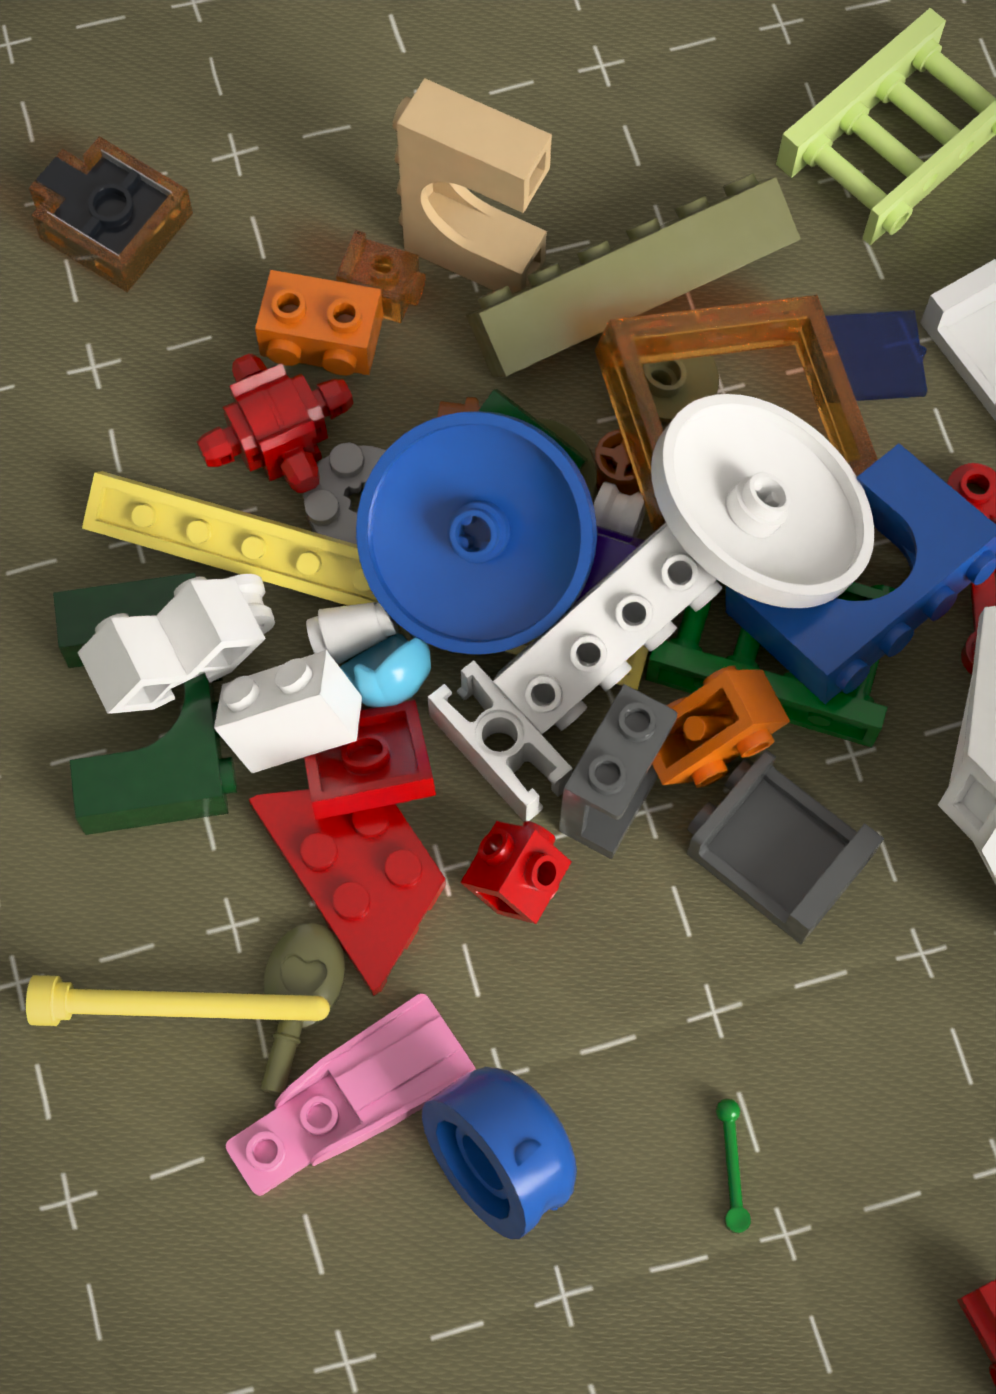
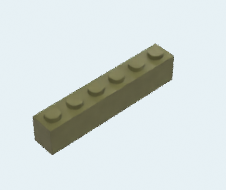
[466,173,801,377]

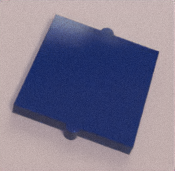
[817,310,928,403]

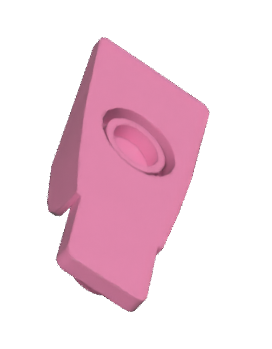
[226,994,476,1196]

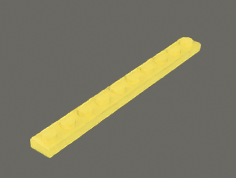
[82,471,649,690]

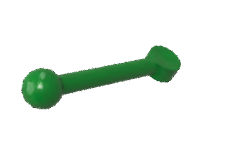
[716,1098,751,1234]

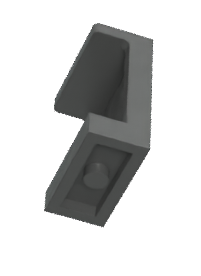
[559,684,677,860]
[687,749,884,945]

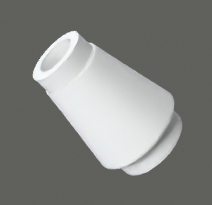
[306,602,398,665]

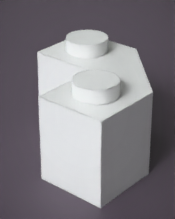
[78,577,266,714]

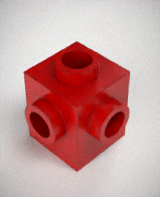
[460,821,572,924]

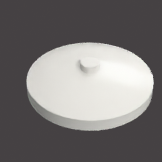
[651,394,874,608]

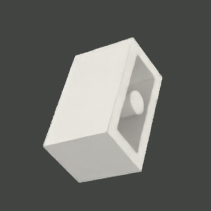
[214,650,362,773]

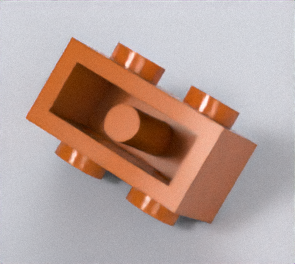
[255,270,383,376]
[652,666,790,788]

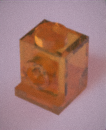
[336,230,426,323]

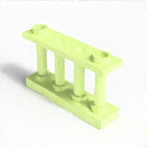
[776,8,996,245]

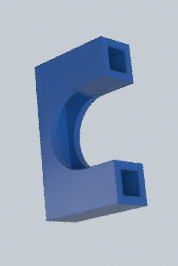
[726,443,996,704]

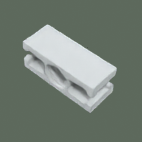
[428,660,573,821]

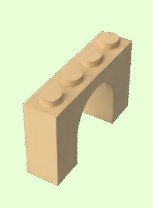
[393,78,552,294]

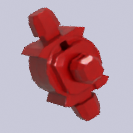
[197,353,354,493]

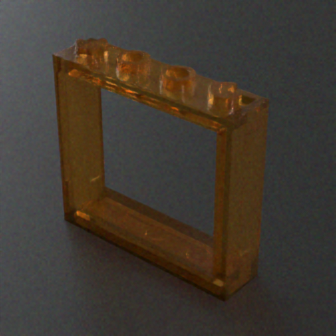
[595,295,878,531]

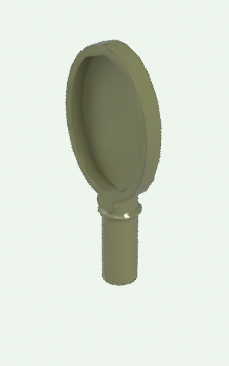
[260,923,346,1096]

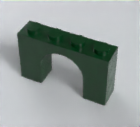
[53,572,237,835]

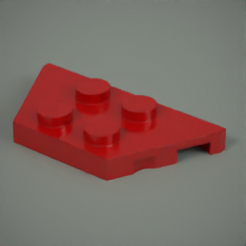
[249,789,446,996]

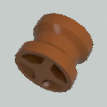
[595,429,652,496]

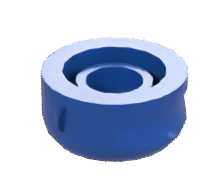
[422,1067,577,1240]

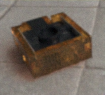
[29,136,193,292]

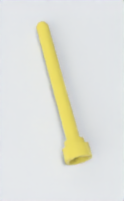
[26,975,330,1026]

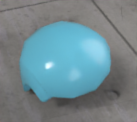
[340,633,431,707]

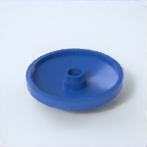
[356,411,597,654]

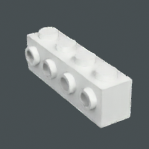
[493,522,722,734]

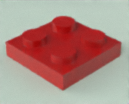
[304,700,436,820]

